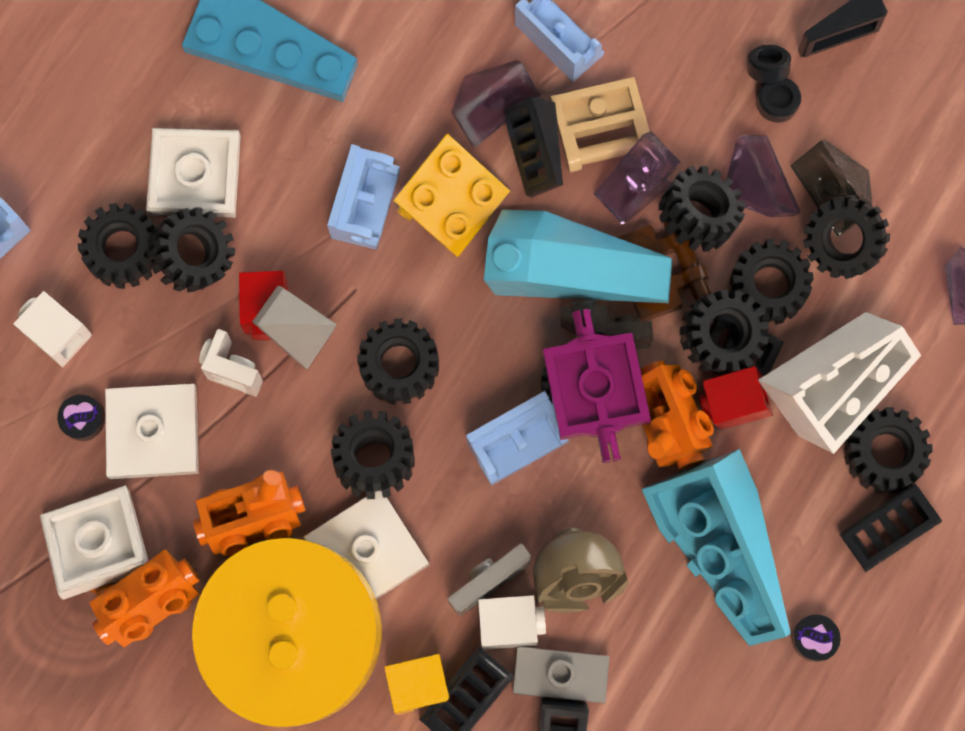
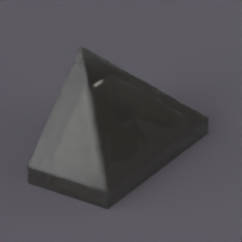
[790,140,873,237]

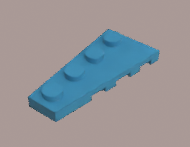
[182,0,358,102]

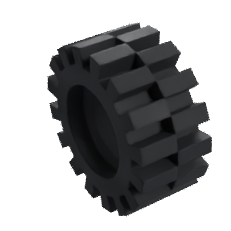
[658,166,746,252]
[803,195,890,279]
[77,203,157,289]
[147,207,235,292]
[729,239,814,325]
[680,289,769,374]
[357,319,439,405]
[844,407,933,494]
[331,410,415,499]

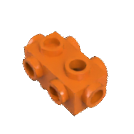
[640,361,714,471]
[193,470,306,557]
[89,549,200,647]

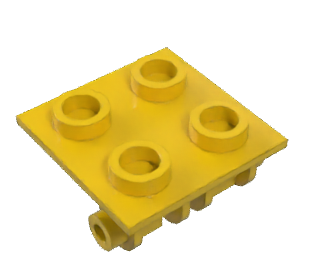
[393,134,510,257]

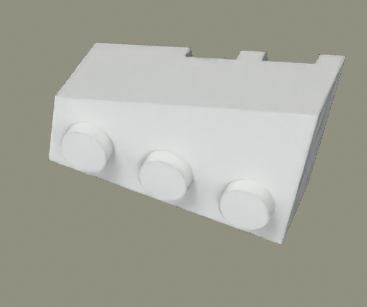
[758,312,921,454]

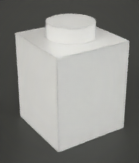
[13,291,92,368]
[478,595,546,650]

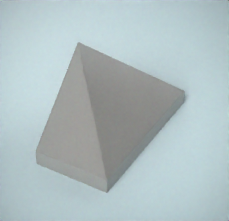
[252,286,337,370]

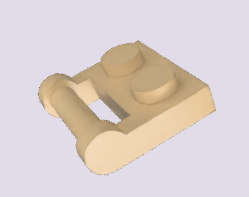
[550,77,654,173]

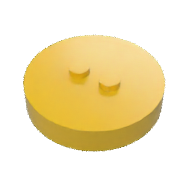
[192,538,382,727]

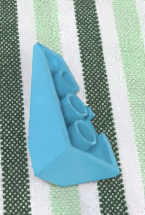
[484,209,673,303]
[642,449,791,646]

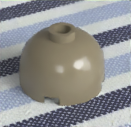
[533,528,628,613]

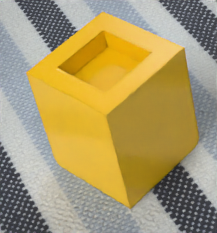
[384,654,449,715]

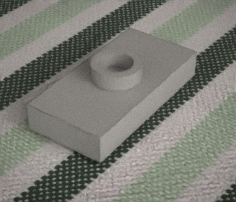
[447,543,531,616]
[513,647,610,704]

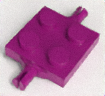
[542,309,651,463]

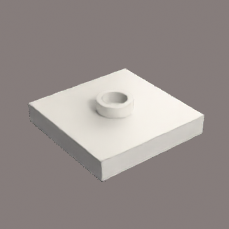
[146,128,241,218]
[105,384,199,479]
[40,485,148,600]
[304,491,429,600]

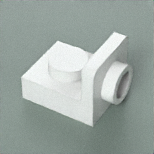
[199,329,263,397]

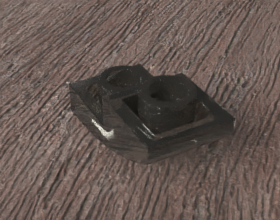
[560,300,653,349]

